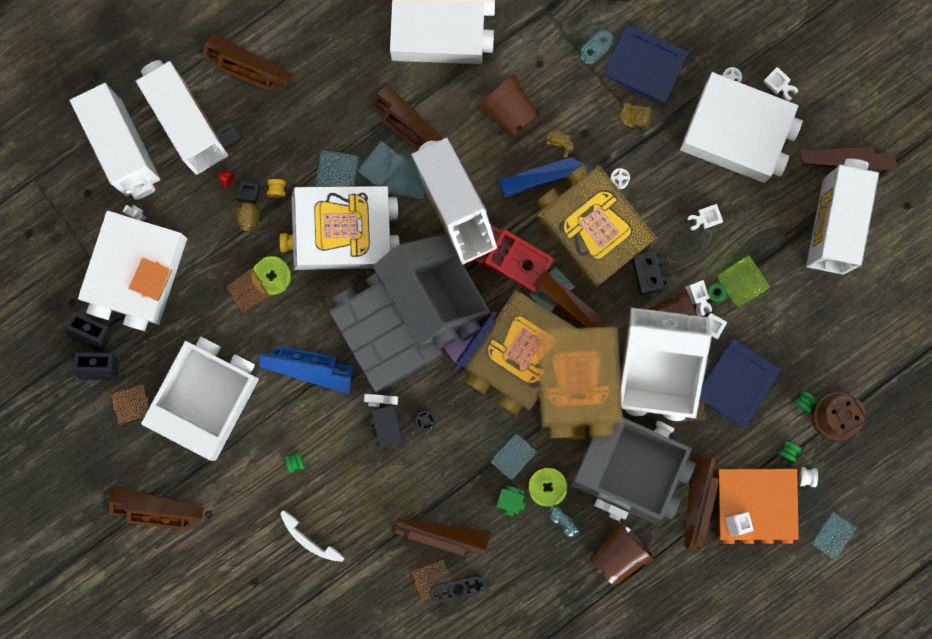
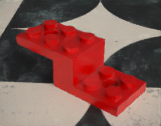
[451,224,554,292]

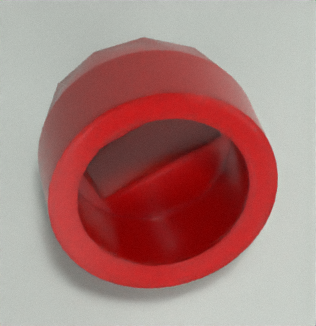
[217,170,234,187]

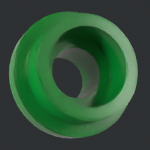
[708,283,727,302]

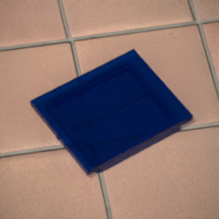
[603,24,689,103]
[451,311,497,372]
[699,339,781,428]

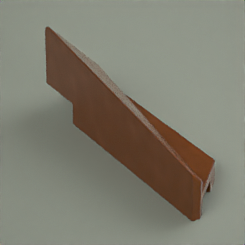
[201,33,292,90]
[370,85,444,150]
[800,147,897,171]
[533,270,606,343]
[685,454,719,552]
[109,486,204,530]
[393,518,491,556]

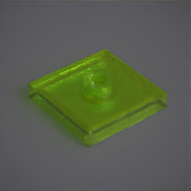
[716,256,770,308]

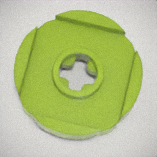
[252,256,291,295]
[528,468,567,506]

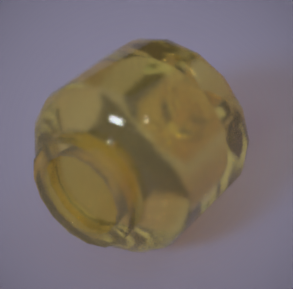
[234,202,260,231]

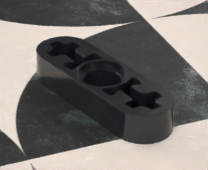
[430,575,486,603]

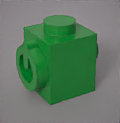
[496,485,527,516]

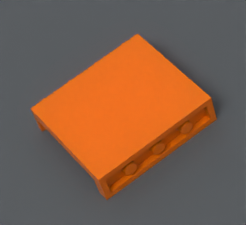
[716,469,799,544]

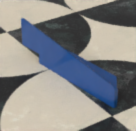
[499,157,592,198]
[259,346,354,394]

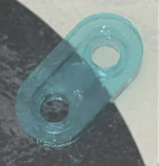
[580,30,613,64]
[549,505,581,538]

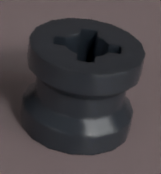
[416,411,435,431]

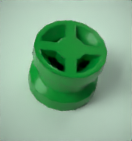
[793,390,818,414]
[777,440,801,463]
[284,451,305,473]

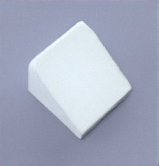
[725,512,754,536]

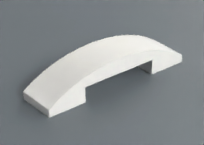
[280,510,346,561]

